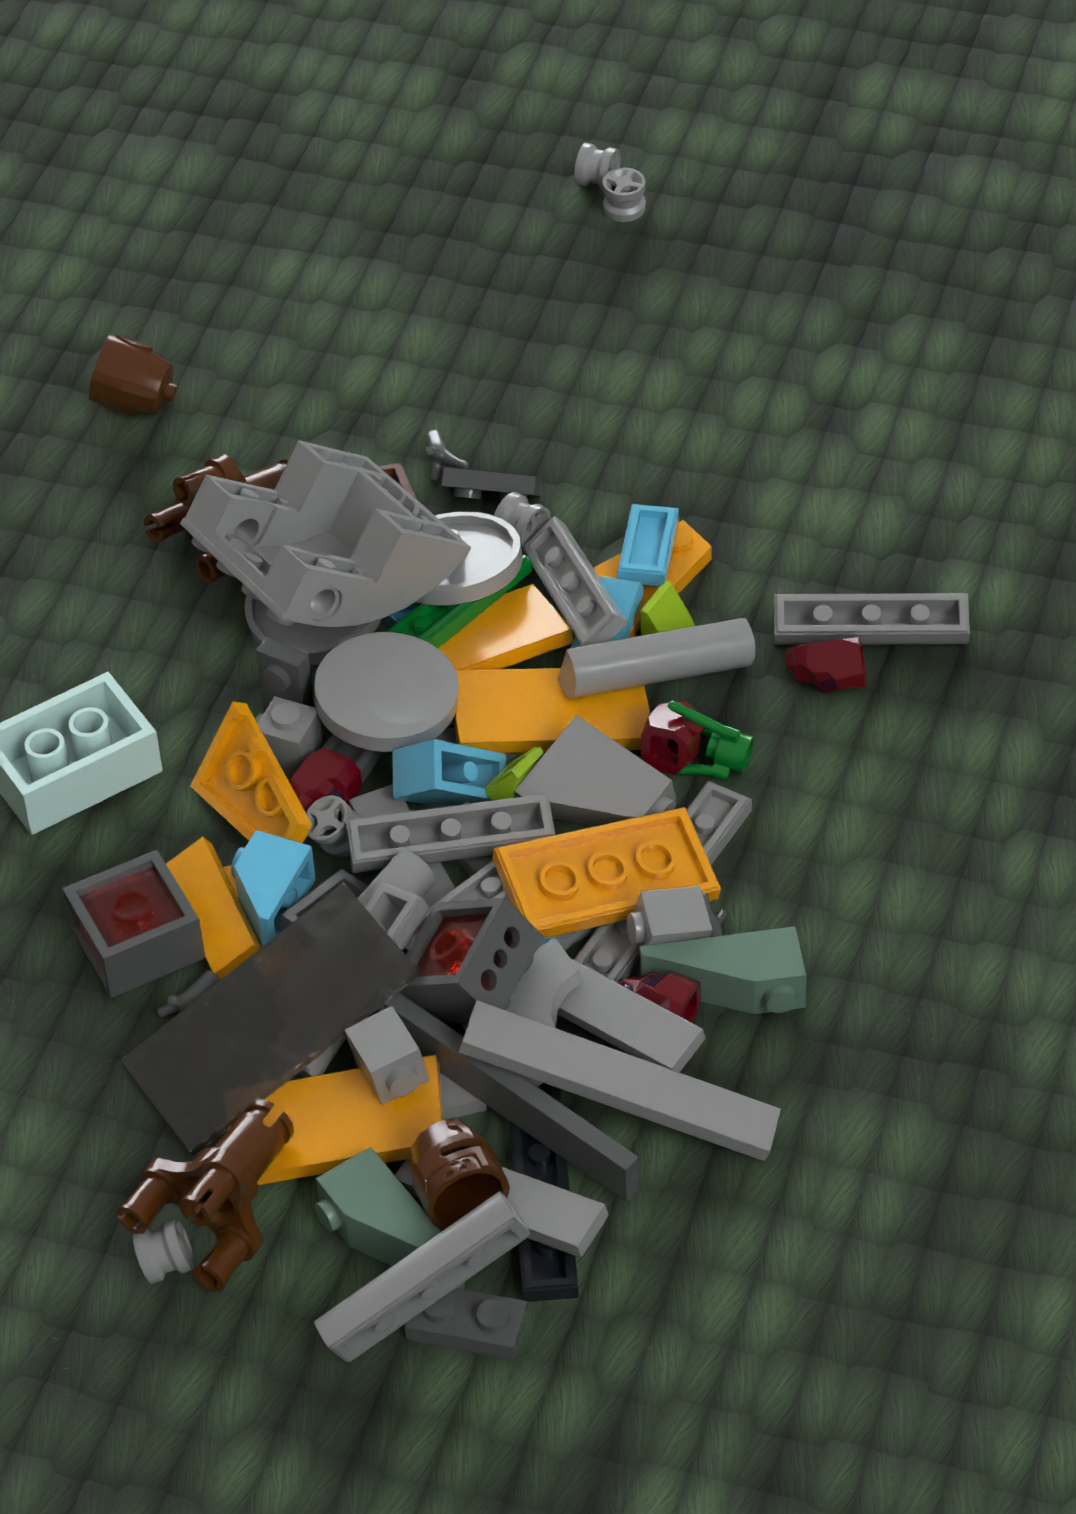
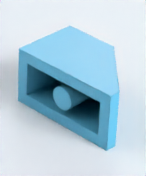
[392,739,506,806]
[231,830,316,953]

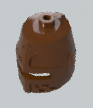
[89,334,178,416]
[409,1118,510,1230]

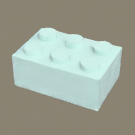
[0,672,163,835]

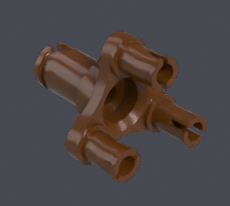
[144,454,290,584]
[116,1099,294,1292]

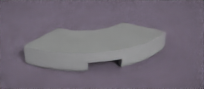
[507,938,583,1028]

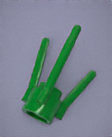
[659,701,755,781]

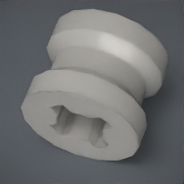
[574,142,621,190]
[602,167,646,222]
[494,492,551,548]
[306,795,362,858]
[133,1218,195,1284]

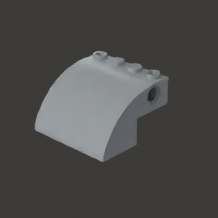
[180,440,471,628]

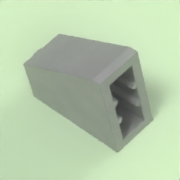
[514,715,676,827]

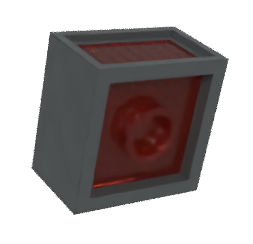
[62,850,206,998]
[389,897,544,1024]

